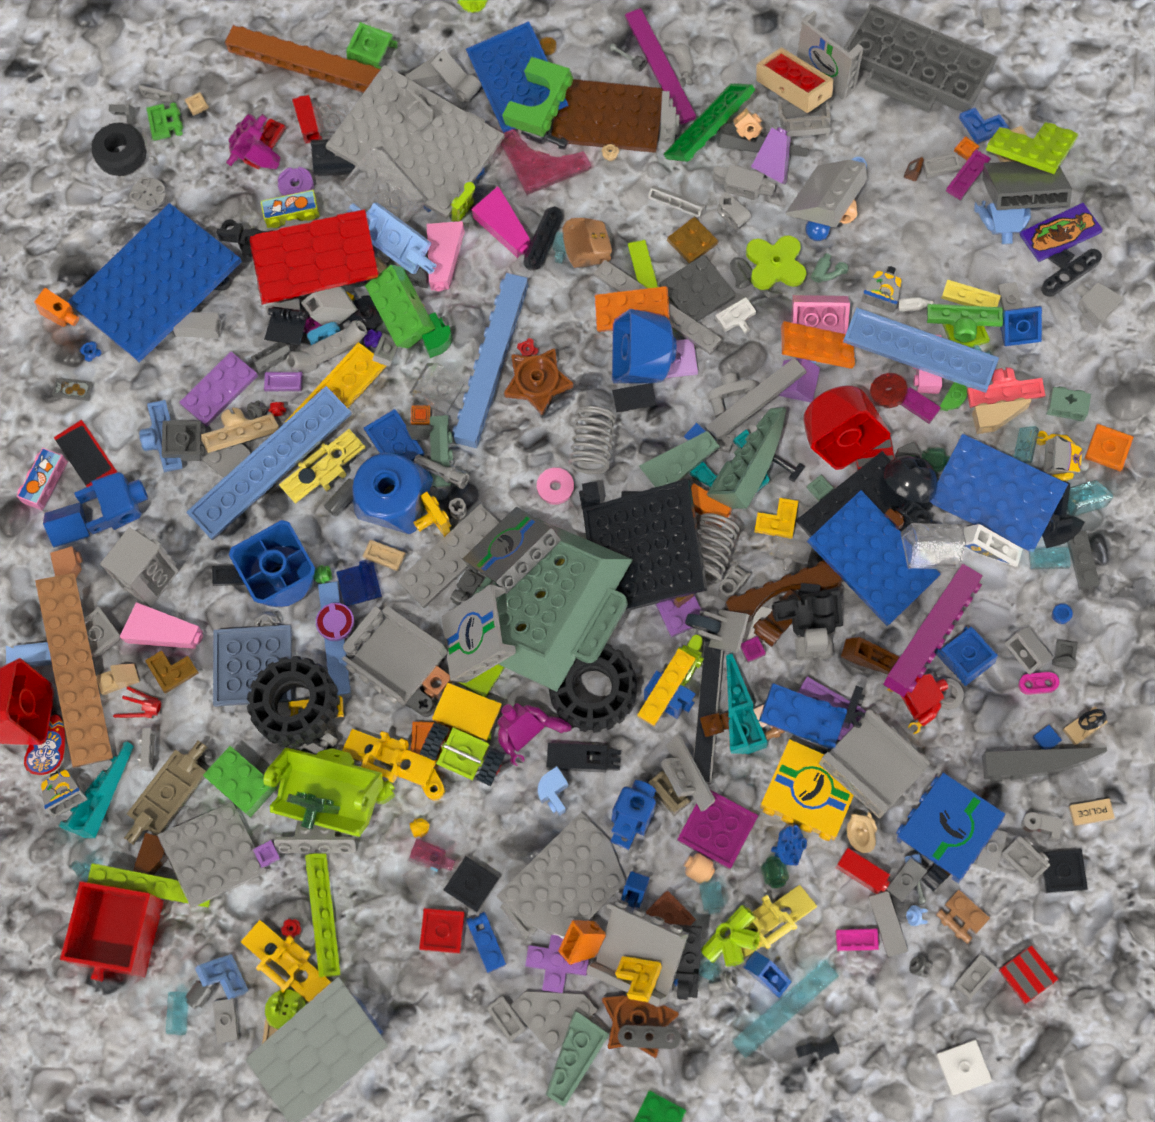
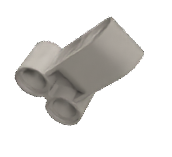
[795,628,834,660]

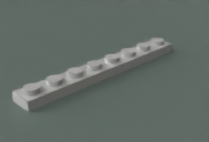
[594,260,722,355]

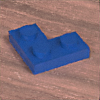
[959,108,1009,144]

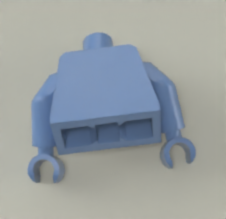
[974,200,1031,245]

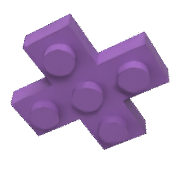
[525,935,589,993]

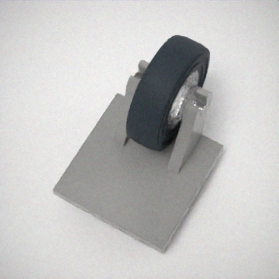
[685,610,749,653]

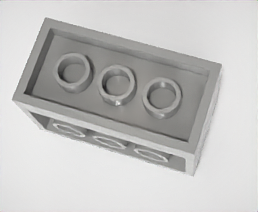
[100,527,179,607]

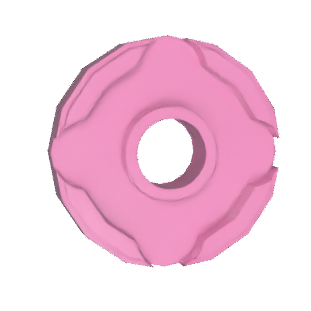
[537,468,574,505]

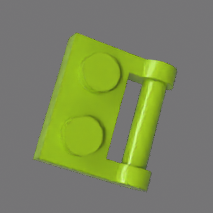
[451,182,475,222]

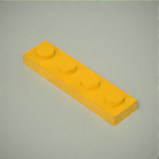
[637,648,696,727]

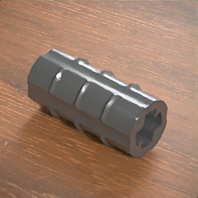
[324,478,354,517]

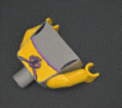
[1036,431,1089,482]

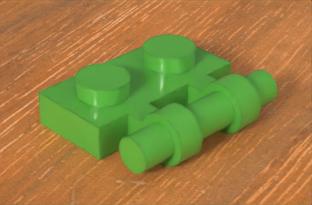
[146,103,183,141]

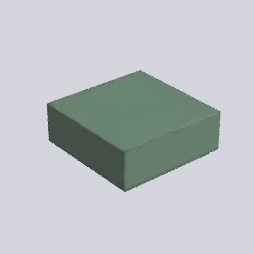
[806,475,834,501]

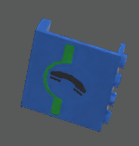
[896,773,1006,884]

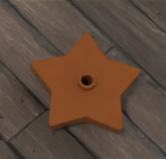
[504,348,573,415]
[602,995,679,1058]

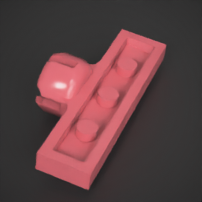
[967,367,1045,408]

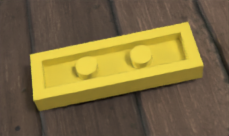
[941,280,1001,307]

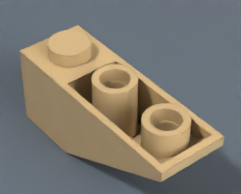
[972,398,1032,434]

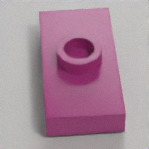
[835,929,879,951]

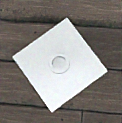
[936,1040,992,1096]

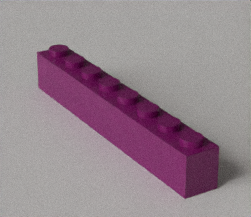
[883,564,983,697]

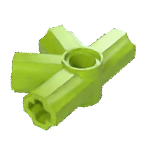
[701,905,760,967]

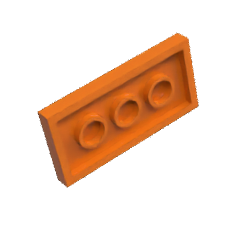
[595,286,670,332]
[781,321,855,369]

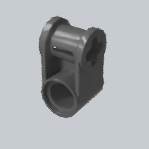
[405,689,435,717]

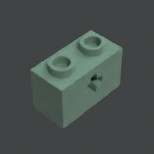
[1046,386,1091,422]

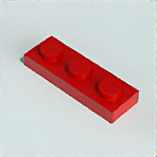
[243,118,286,170]

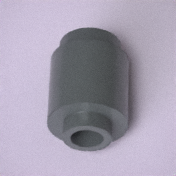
[185,980,215,1009]

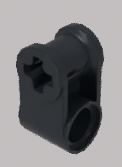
[894,498,932,533]

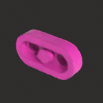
[1018,672,1059,695]

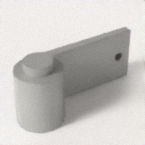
[429,49,482,102]

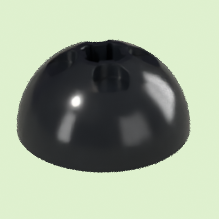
[883,455,937,503]

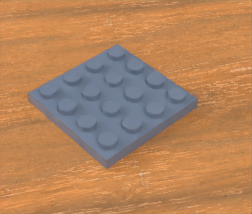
[213,625,292,707]

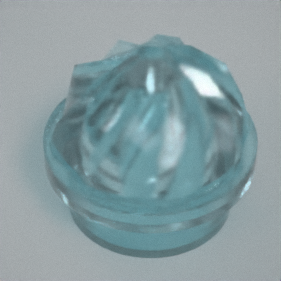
[699,960,719,982]

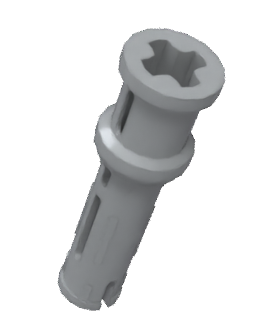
[414,455,469,489]

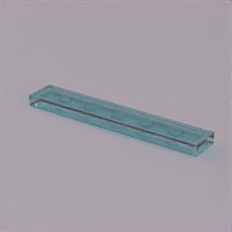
[732,960,839,1058]

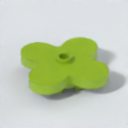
[746,235,806,290]

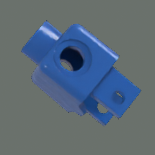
[74,472,148,535]

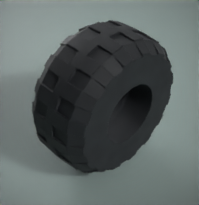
[91,122,147,176]

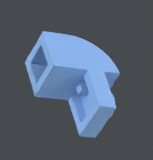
[538,767,569,816]

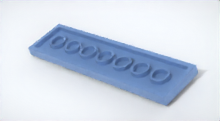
[843,308,999,393]

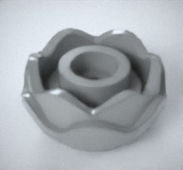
[254,611,279,627]

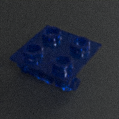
[336,560,382,607]

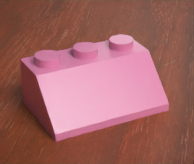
[792,295,850,334]

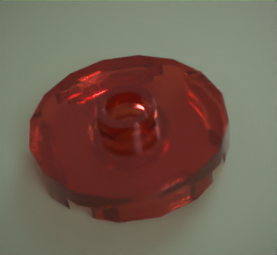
[870,373,908,408]

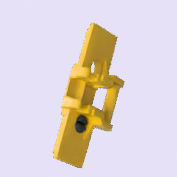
[342,729,436,787]
[241,920,332,1002]

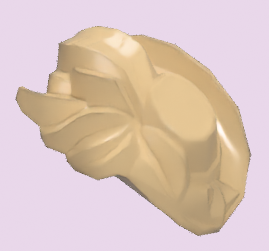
[847,812,877,853]

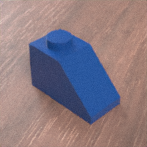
[621,871,650,908]
[743,951,792,998]

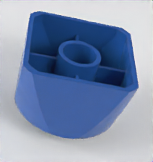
[612,309,677,384]
[352,453,433,534]
[229,520,315,608]

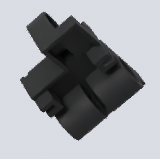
[216,219,273,258]
[772,588,843,637]
[669,924,702,1000]

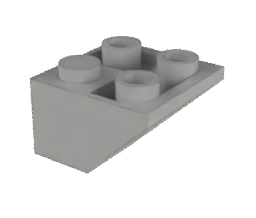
[301,286,358,326]

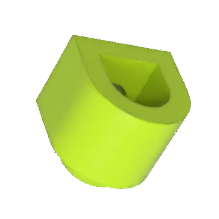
[376,779,395,805]

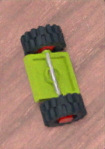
[420,722,505,787]

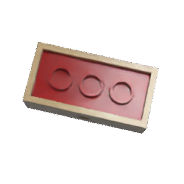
[756,47,833,113]

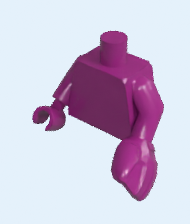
[497,703,572,766]

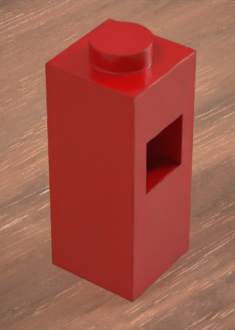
[292,95,322,144]
[835,848,890,894]

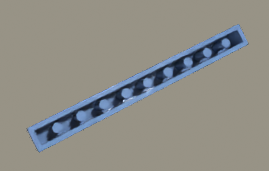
[452,273,528,449]

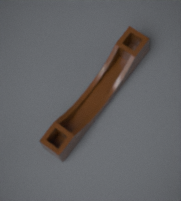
[725,560,842,623]

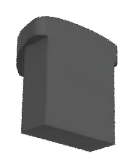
[109,104,135,126]
[1052,640,1077,669]

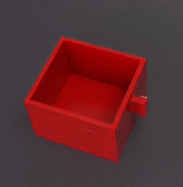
[60,881,164,982]

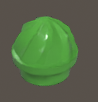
[314,565,332,584]

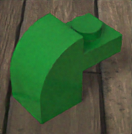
[422,312,452,358]

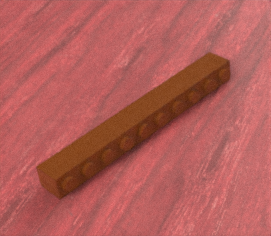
[225,25,381,93]

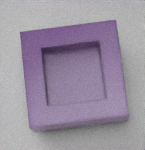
[253,840,281,868]

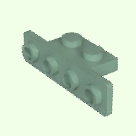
[430,415,453,487]

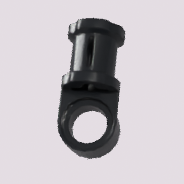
[795,1036,840,1061]

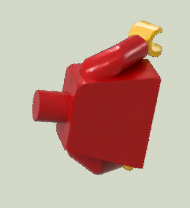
[887,674,948,734]

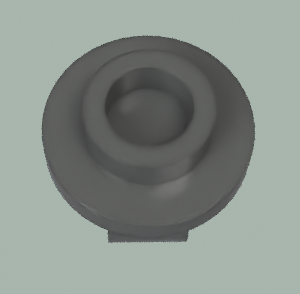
[247,400,267,419]
[909,955,932,978]

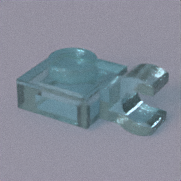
[552,232,566,264]

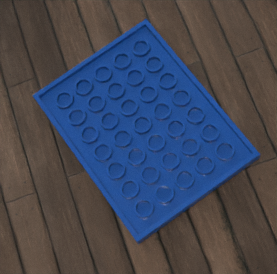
[67,203,242,363]

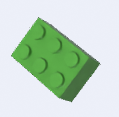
[203,746,277,818]

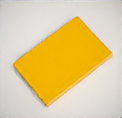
[432,683,502,741]

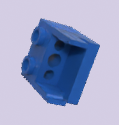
[935,626,998,686]
[644,670,696,720]

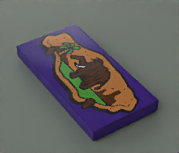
[1020,203,1103,262]

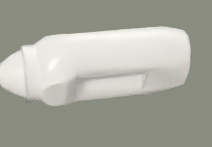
[898,297,933,312]

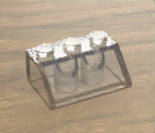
[901,523,966,569]

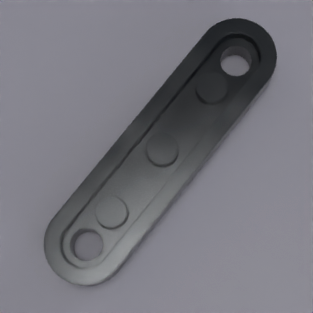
[523,206,563,271]

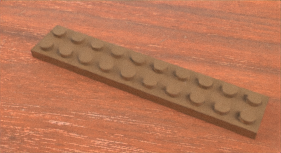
[35,573,113,768]

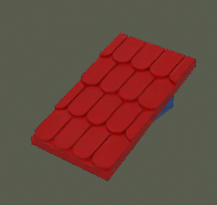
[250,209,378,305]

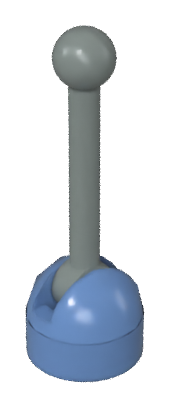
[904,854,926,904]

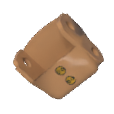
[562,218,612,268]

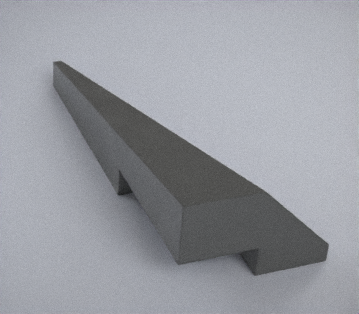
[717,123,809,157]

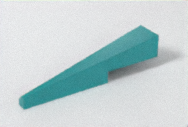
[726,654,767,754]
[58,742,134,838]

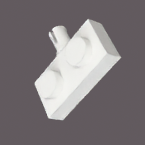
[715,298,756,334]

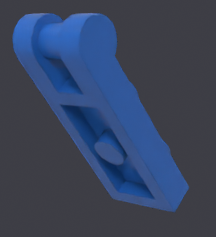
[466,911,507,973]

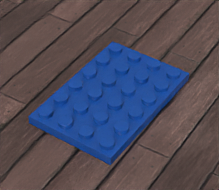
[466,21,568,134]
[930,434,1068,553]
[807,490,941,626]

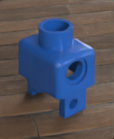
[610,780,656,850]

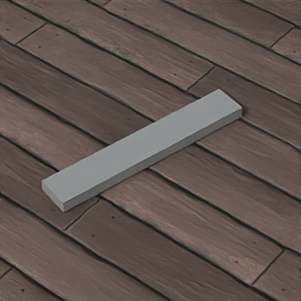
[706,358,807,442]

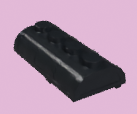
[311,139,367,176]

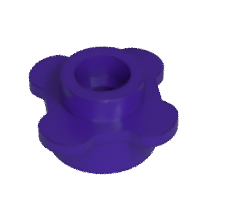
[364,330,382,348]

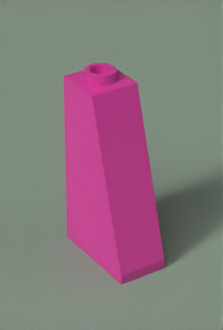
[472,186,530,258]

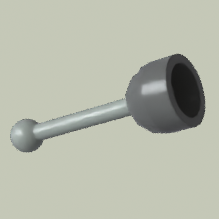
[609,44,647,72]

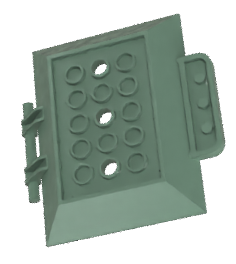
[472,518,632,692]

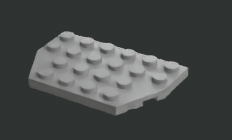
[497,813,625,939]

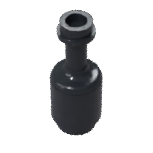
[521,130,568,150]

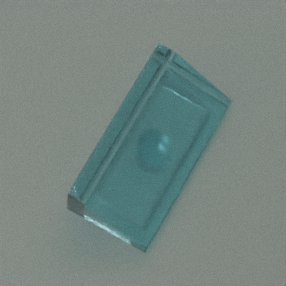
[166,992,188,1036]

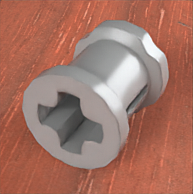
[449,498,467,520]

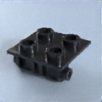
[264,306,309,345]

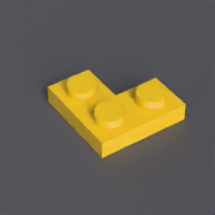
[754,498,798,539]
[615,956,662,1002]

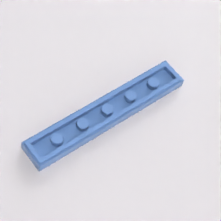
[318,582,351,695]

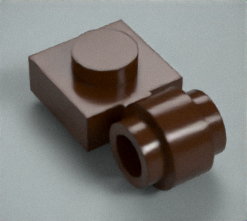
[700,712,730,737]

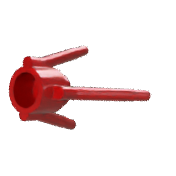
[113,686,161,719]

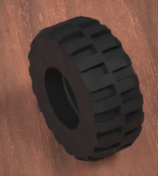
[549,643,637,733]
[247,656,340,748]

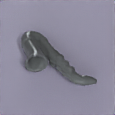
[730,257,782,298]

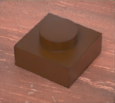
[884,508,904,530]

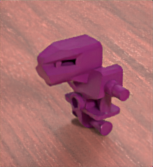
[226,113,280,170]

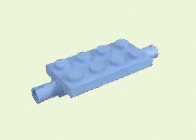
[347,202,437,274]

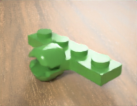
[927,304,1003,343]

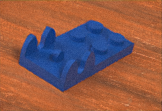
[759,683,848,749]

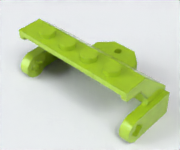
[264,748,383,837]

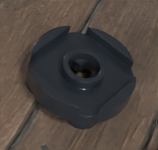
[348,295,383,331]

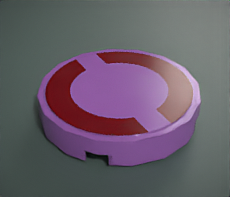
[316,603,355,641]

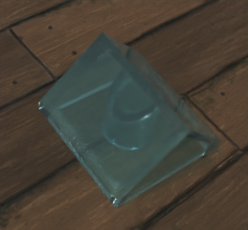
[1067,480,1113,516]

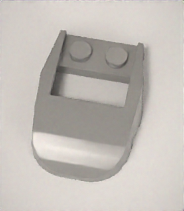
[778,95,830,137]

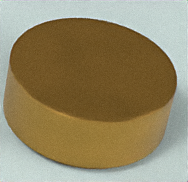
[539,37,557,55]

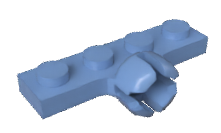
[139,400,182,472]

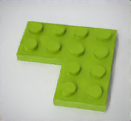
[986,122,1079,174]

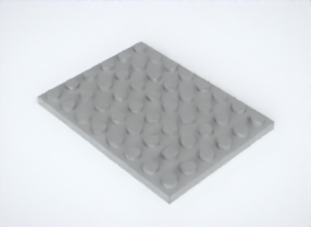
[326,65,504,219]

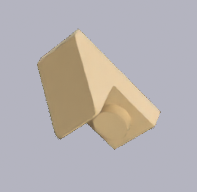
[96,664,140,695]

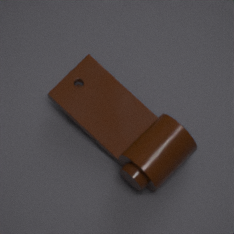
[753,589,801,647]

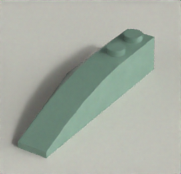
[707,407,786,509]

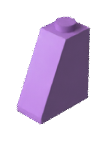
[751,127,791,184]

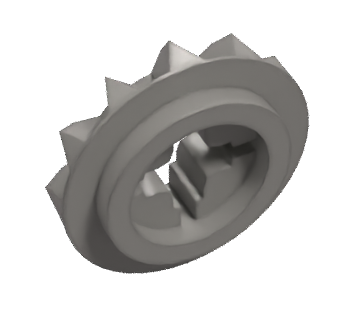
[941,679,964,710]

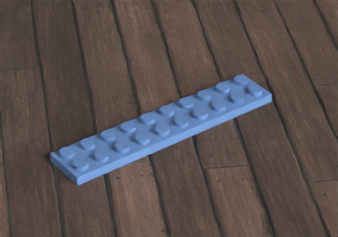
[186,386,352,540]

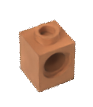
[422,666,454,700]

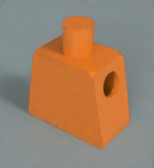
[34,288,80,327]
[558,920,606,965]

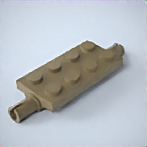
[123,740,208,845]

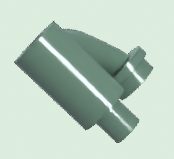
[810,253,848,283]

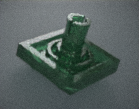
[286,791,340,829]

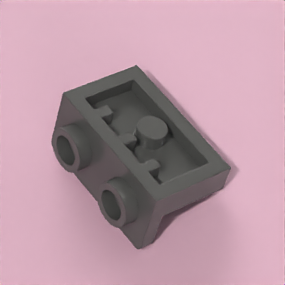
[251,342,290,373]

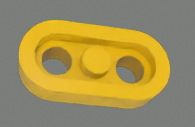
[421,769,445,801]

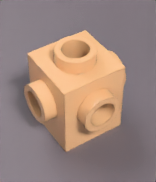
[733,108,762,140]

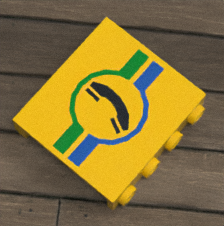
[760,739,854,841]

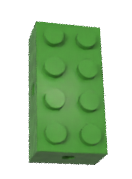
[365,265,435,349]

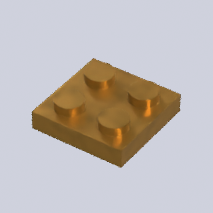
[667,217,718,264]

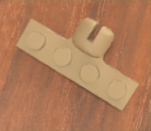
[201,407,279,453]

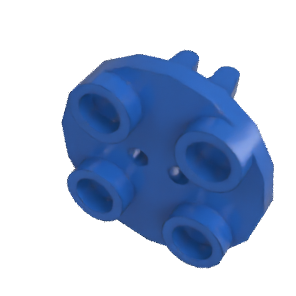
[771,825,807,866]

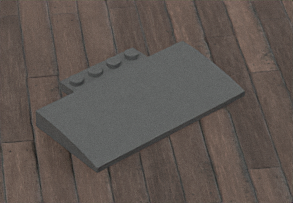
[843,3,998,113]

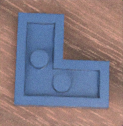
[195,954,249,1000]

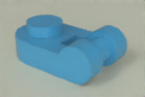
[307,322,340,345]

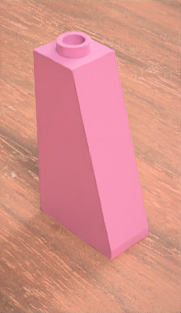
[427,221,464,291]
[120,602,203,649]

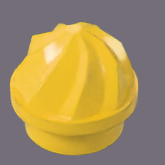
[409,818,429,838]

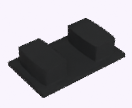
[612,383,657,413]

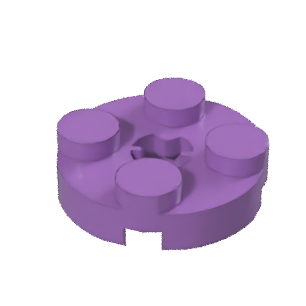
[278,167,314,196]

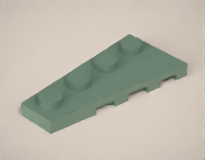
[639,431,720,487]
[545,1011,609,1107]

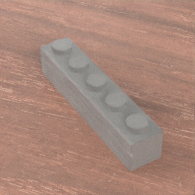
[648,186,705,218]

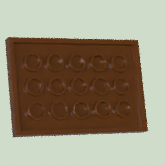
[551,79,663,153]

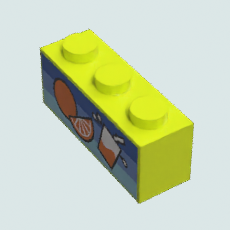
[261,190,320,228]

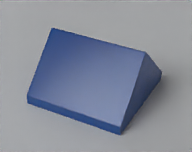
[1000,306,1042,346]
[43,502,90,548]

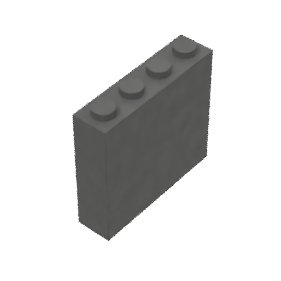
[982,161,1072,210]

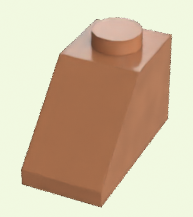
[50,546,83,578]

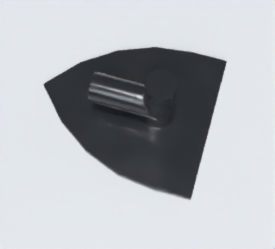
[1042,514,1085,548]

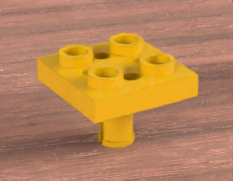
[413,492,451,537]

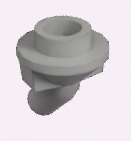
[707,971,738,992]

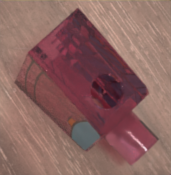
[408,838,456,872]

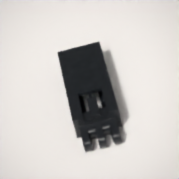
[546,743,621,773]

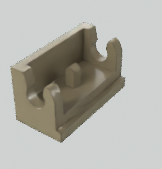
[648,771,691,816]

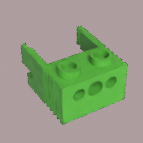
[346,22,398,69]

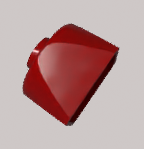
[803,386,891,470]
[0,658,55,745]

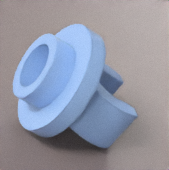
[906,905,928,926]

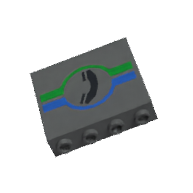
[462,507,561,594]

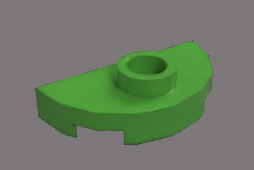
[940,382,967,411]

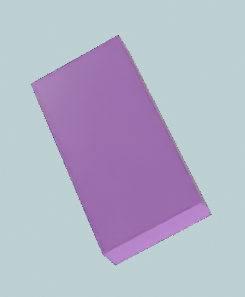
[264,372,303,392]

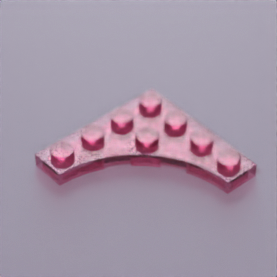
[501,129,591,195]

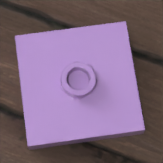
[666,339,698,378]

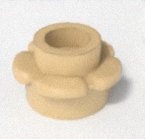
[602,144,619,161]

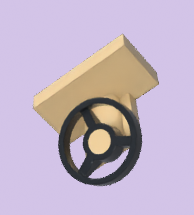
[1063,706,1108,746]

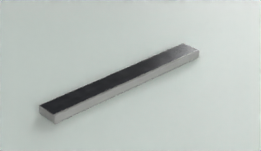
[693,632,723,785]

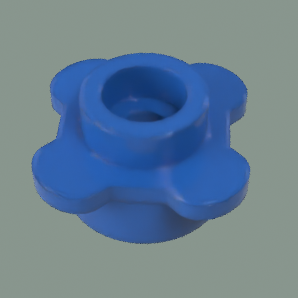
[80,341,102,362]

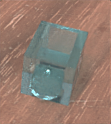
[699,882,724,915]

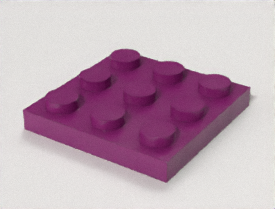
[677,790,758,870]

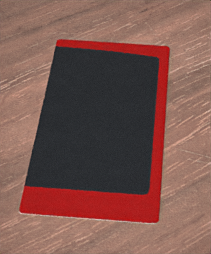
[54,420,117,487]

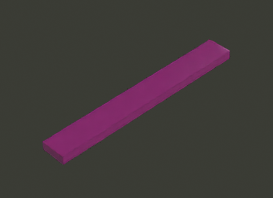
[625,8,696,125]

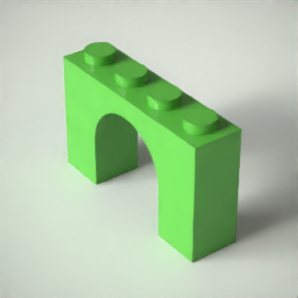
[502,57,573,137]

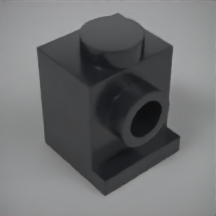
[579,481,600,508]

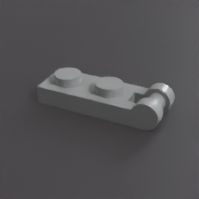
[343,606,383,658]

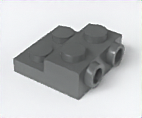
[162,421,205,461]

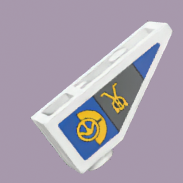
[959,524,1023,567]

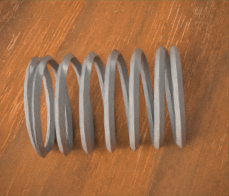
[568,406,616,474]
[697,513,739,584]

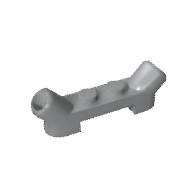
[287,320,367,374]

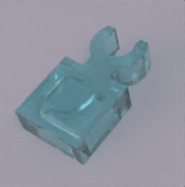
[69,860,91,881]

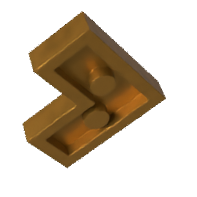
[145,650,199,694]

